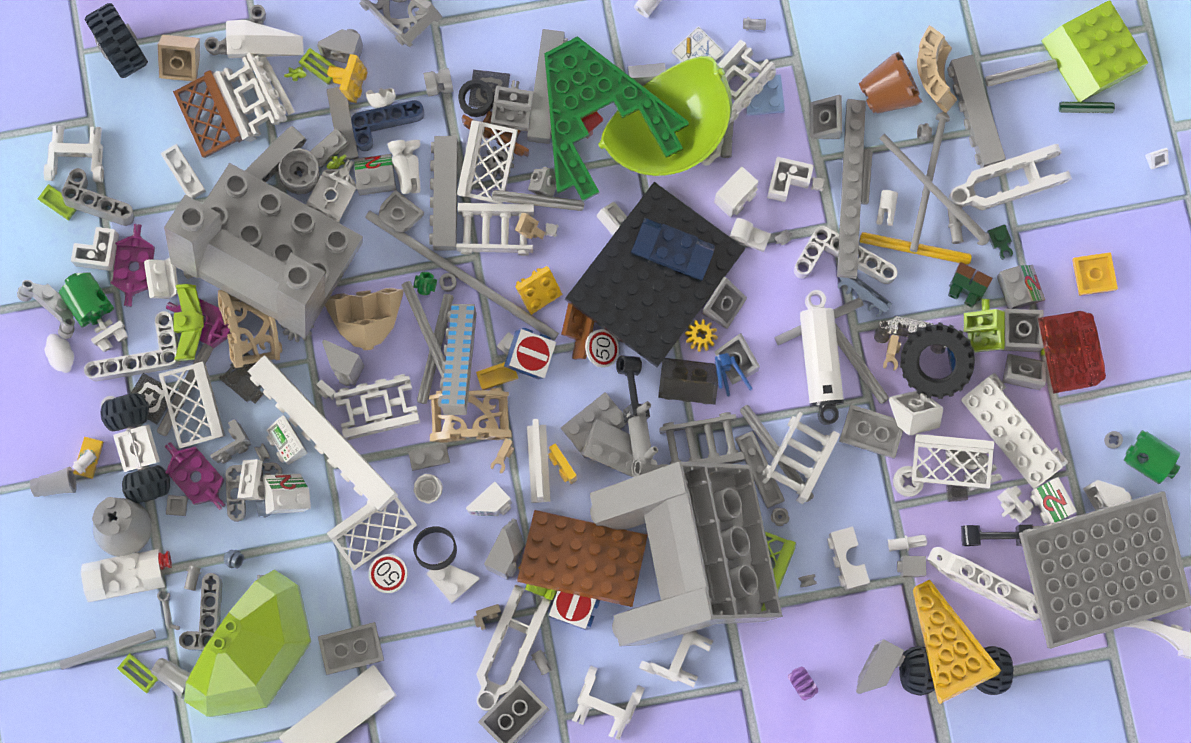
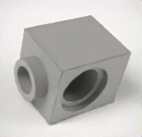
[897,556,927,577]

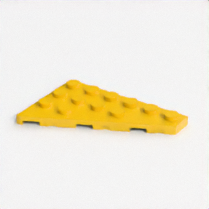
[913,579,1001,704]

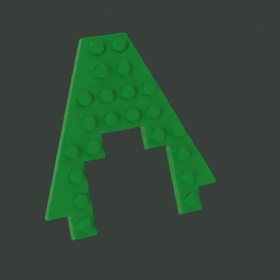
[544,36,689,202]

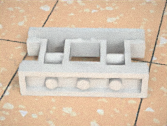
[718,39,776,124]
[213,53,287,142]
[334,374,420,440]

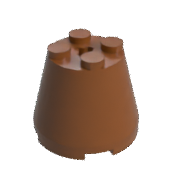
[859,51,923,114]

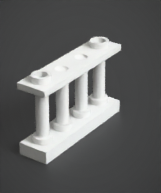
[456,203,534,256]
[762,412,840,504]

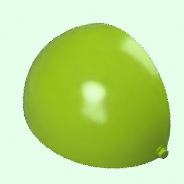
[598,56,732,176]

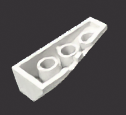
[226,20,304,58]

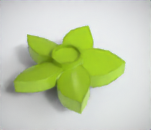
[284,66,307,81]
[326,154,347,169]

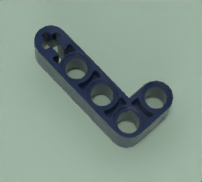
[351,100,424,151]

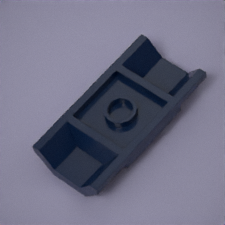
[631,218,715,281]

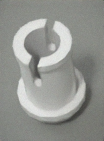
[72,449,97,474]

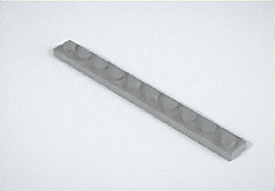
[837,99,866,279]

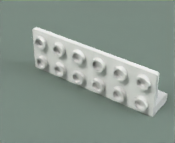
[961,373,1068,489]
[279,665,397,743]

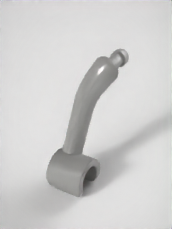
[157,591,180,630]

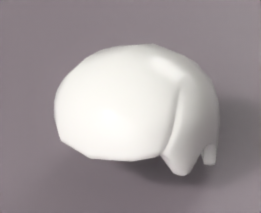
[365,88,396,108]
[413,474,443,504]

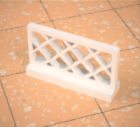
[457,120,518,204]
[159,361,225,448]
[527,419,551,503]
[912,434,994,489]
[327,497,417,571]

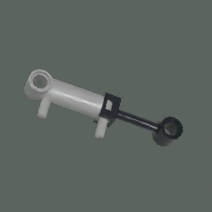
[616,355,658,477]
[961,524,1045,546]

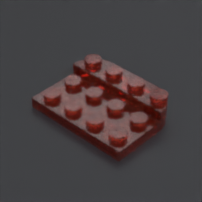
[1038,311,1106,394]

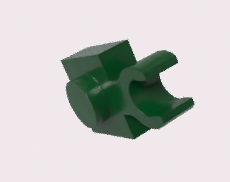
[986,224,1013,260]

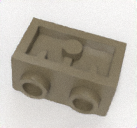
[473,604,501,631]

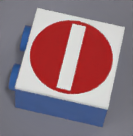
[504,328,556,380]
[549,591,600,630]

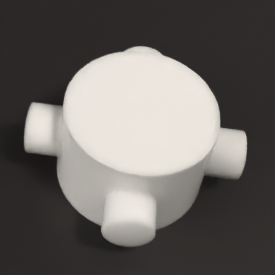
[810,177,825,192]
[545,223,559,237]

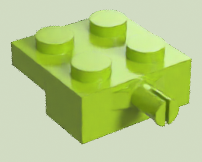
[963,299,1005,353]

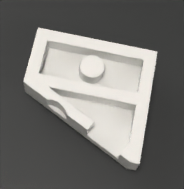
[426,561,480,604]

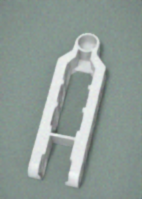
[949,144,1072,211]
[927,547,1040,621]
[476,585,551,711]

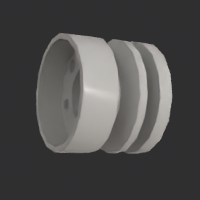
[278,148,320,195]

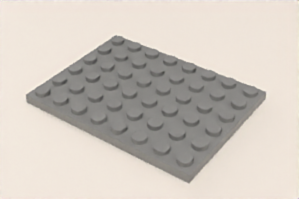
[1019,491,1191,649]

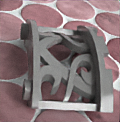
[359,0,442,47]

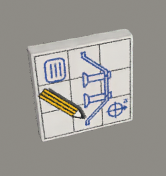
[671,26,724,62]

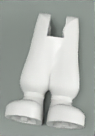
[388,140,421,194]

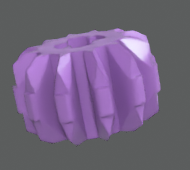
[788,666,818,701]

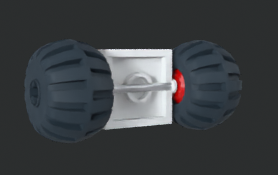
[100,393,170,503]
[899,646,1014,696]

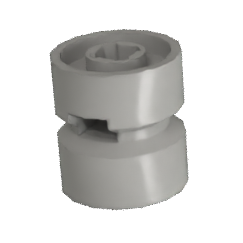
[423,68,454,97]

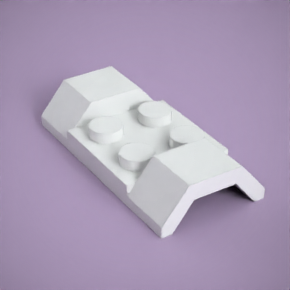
[81,549,165,603]

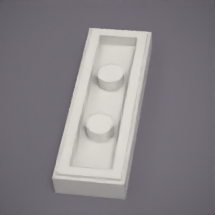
[160,144,206,199]

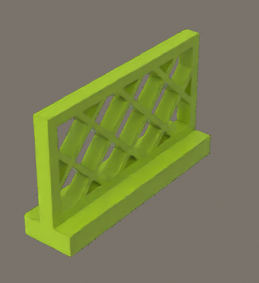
[761,531,797,612]

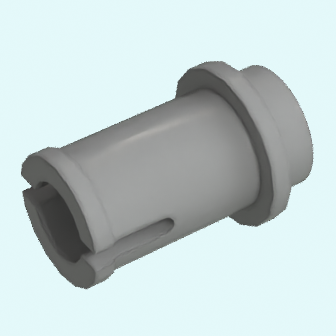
[743,16,766,31]
[184,566,202,591]
[531,650,553,676]

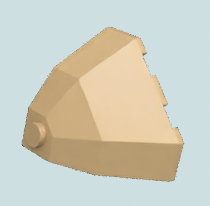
[325,288,403,350]

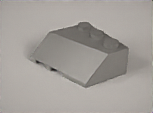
[484,518,525,580]
[856,639,905,694]

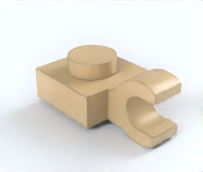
[515,213,545,240]
[883,335,901,371]
[490,438,515,474]

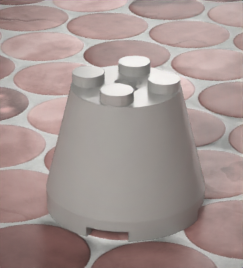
[92,497,152,557]

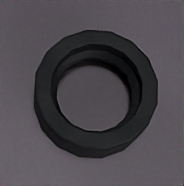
[458,79,494,117]

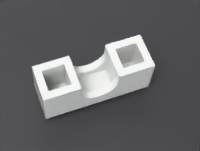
[827,526,870,591]

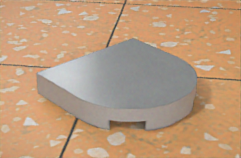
[379,190,425,233]

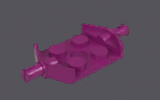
[110,224,155,307]
[166,299,242,348]
[165,442,226,510]

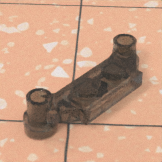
[874,316,946,354]

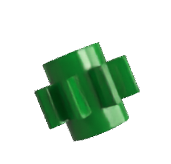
[413,272,437,295]

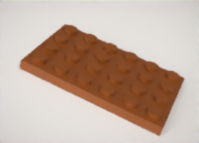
[517,510,648,607]

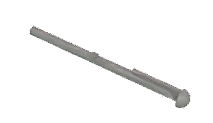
[910,112,950,252]
[879,133,990,246]

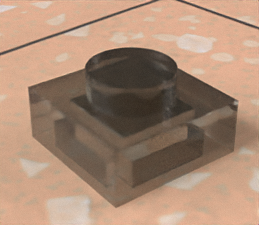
[946,481,968,502]

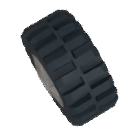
[84,3,148,78]

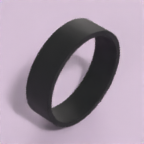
[413,526,457,570]

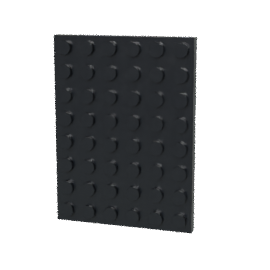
[565,182,746,368]

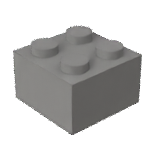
[1001,309,1044,352]

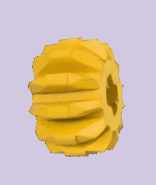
[685,319,718,352]

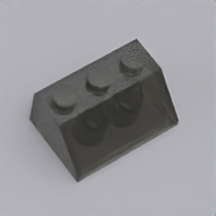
[658,358,718,405]

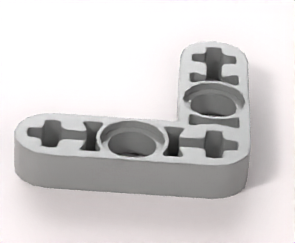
[225,462,283,522]

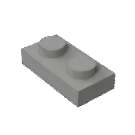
[309,128,349,168]
[408,443,450,471]

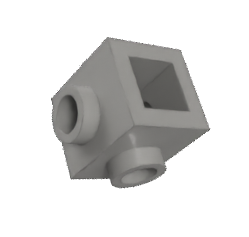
[528,167,556,197]

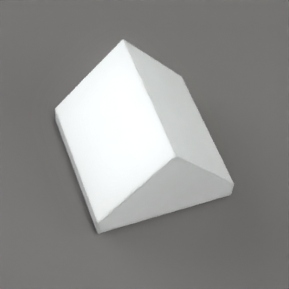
[1145,148,1169,170]

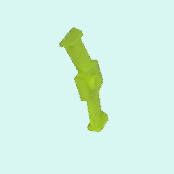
[173,284,204,361]

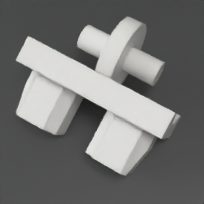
[91,318,128,352]
[997,486,1034,523]

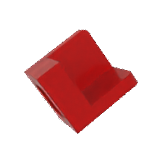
[581,111,603,139]

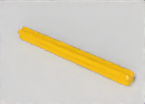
[860,232,972,265]

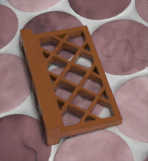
[173,70,244,158]

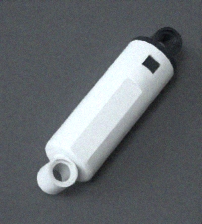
[800,290,844,425]

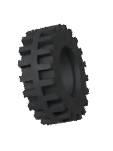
[900,322,975,399]

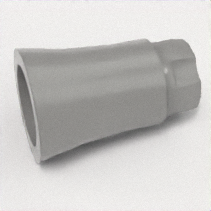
[30,466,77,497]
[151,658,190,699]

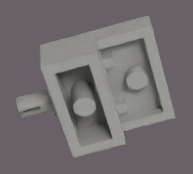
[491,80,533,132]

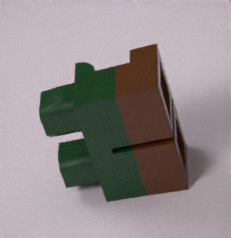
[948,262,993,308]

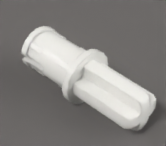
[887,535,927,552]

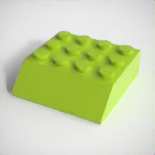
[1041,0,1149,102]

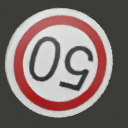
[585,329,619,368]
[368,554,408,593]

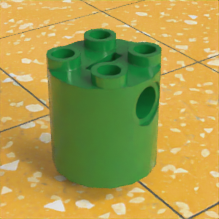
[59,272,114,328]
[1123,430,1180,485]

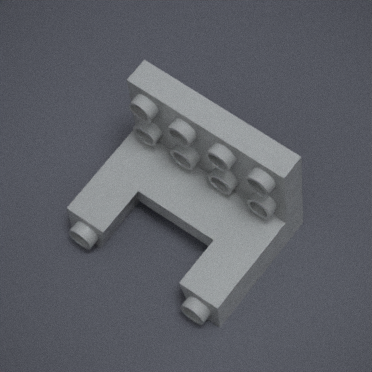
[164,163,363,338]
[590,461,783,647]

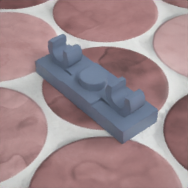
[837,277,893,318]

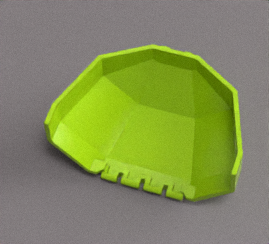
[184,569,312,717]

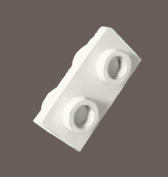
[144,258,179,299]

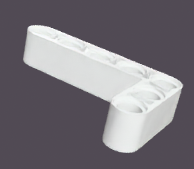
[794,226,898,284]
[84,311,181,382]

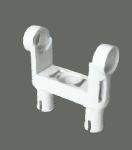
[44,125,104,182]
[639,630,713,688]
[572,665,645,741]

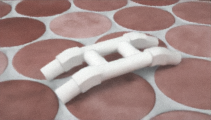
[243,57,295,122]

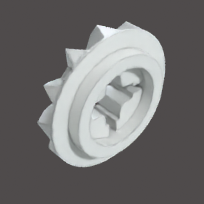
[893,466,924,497]

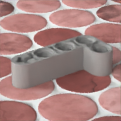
[61,168,134,226]
[179,573,223,651]

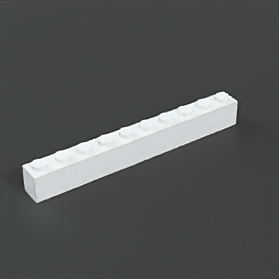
[248,355,398,511]

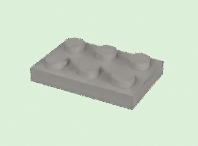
[560,392,628,458]
[839,404,903,459]
[318,622,384,675]

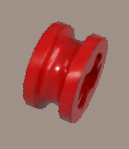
[158,551,172,570]

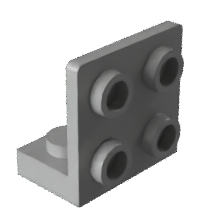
[210,419,252,464]

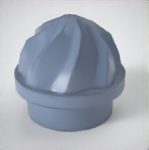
[256,499,271,518]
[224,550,244,569]

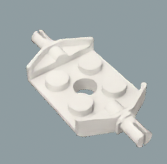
[305,159,357,223]

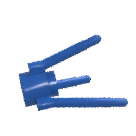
[714,353,753,397]

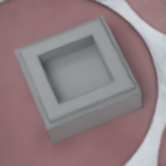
[166,495,188,516]

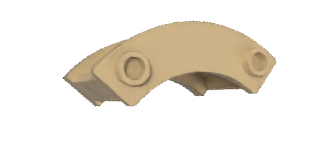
[917,25,957,113]
[218,290,283,368]
[429,388,512,443]

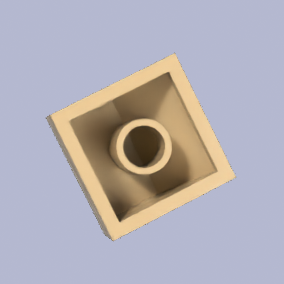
[158,35,200,81]

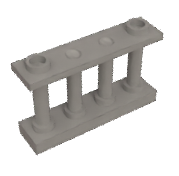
[659,412,744,464]

